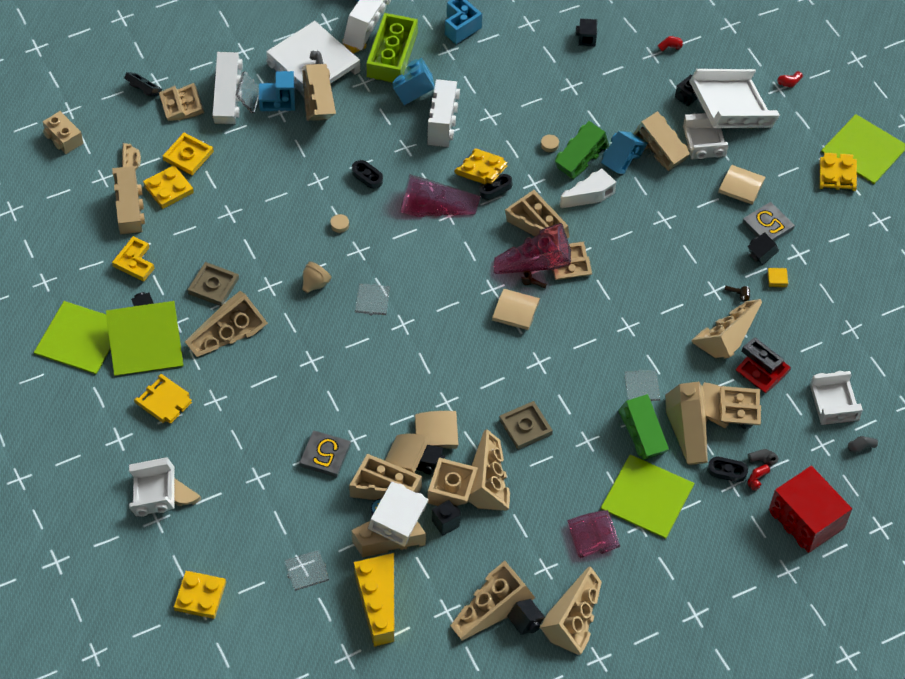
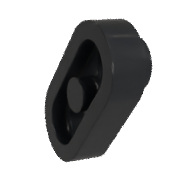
[352,160,383,189]
[479,174,513,200]
[708,457,748,482]

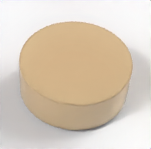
[541,135,559,152]
[331,214,349,233]

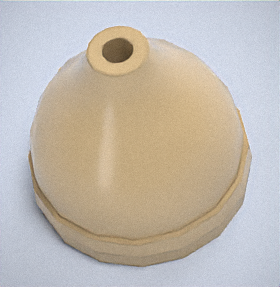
[302,262,331,293]

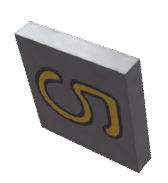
[742,202,795,241]
[300,430,351,477]

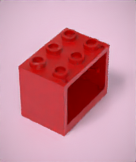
[769,465,852,553]

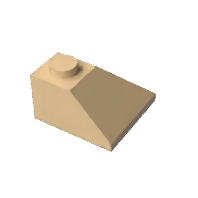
[428,458,478,506]

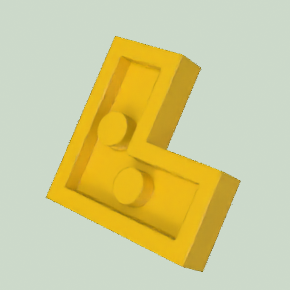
[112,236,155,282]

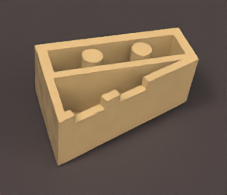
[302,64,336,121]
[633,111,690,171]
[505,190,569,246]
[349,454,422,500]
[352,521,426,557]

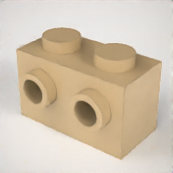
[43,111,84,154]

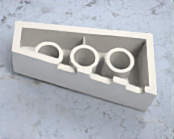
[343,0,391,50]

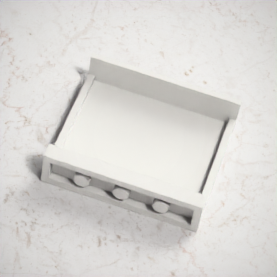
[267,21,360,97]
[689,69,780,128]

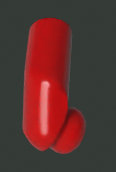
[657,36,683,52]
[777,71,803,87]
[747,464,770,491]

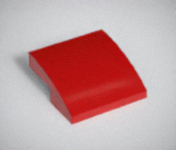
[736,356,791,394]

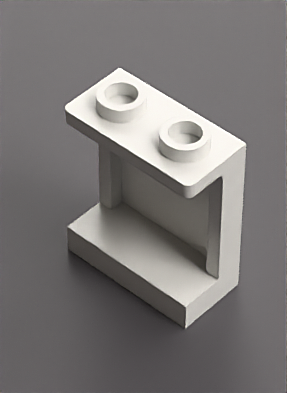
[683,113,728,159]
[810,371,863,425]
[129,457,174,516]
[368,482,429,547]

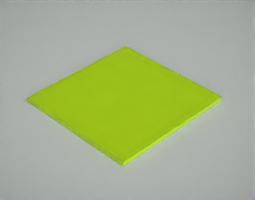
[821,114,905,184]
[34,301,111,375]
[106,301,184,376]
[601,454,695,539]

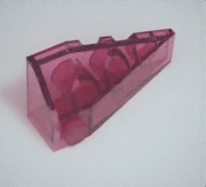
[400,174,481,217]
[494,223,571,274]

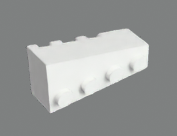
[213,52,243,124]
[428,79,460,147]

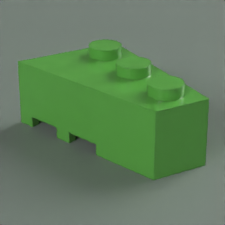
[555,121,609,179]
[618,394,669,460]

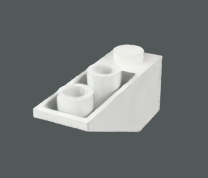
[560,169,616,208]

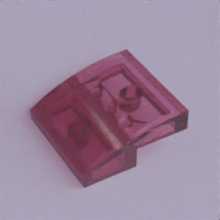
[567,510,620,558]

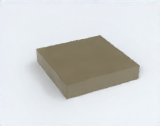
[188,262,239,306]
[499,401,553,450]

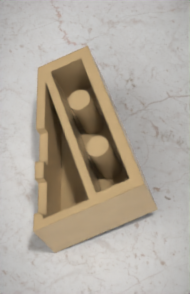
[112,166,145,234]

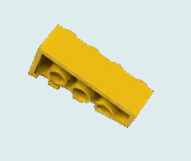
[354,553,394,646]

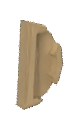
[122,143,141,171]
[174,478,201,506]

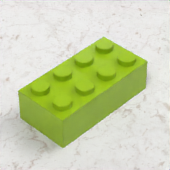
[366,13,418,82]

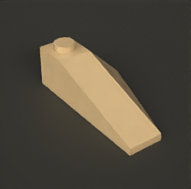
[468,429,510,511]
[451,561,535,641]
[540,567,602,655]

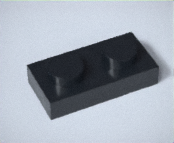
[124,72,162,97]
[741,337,784,374]

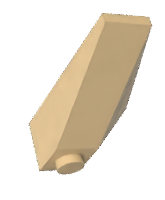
[185,291,268,357]
[692,299,762,359]
[665,381,708,465]

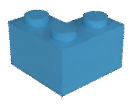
[445,0,482,44]
[393,58,435,105]
[259,71,295,111]
[601,131,648,174]

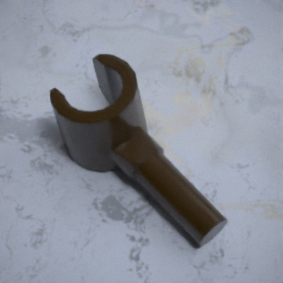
[521,270,547,288]
[725,286,750,301]

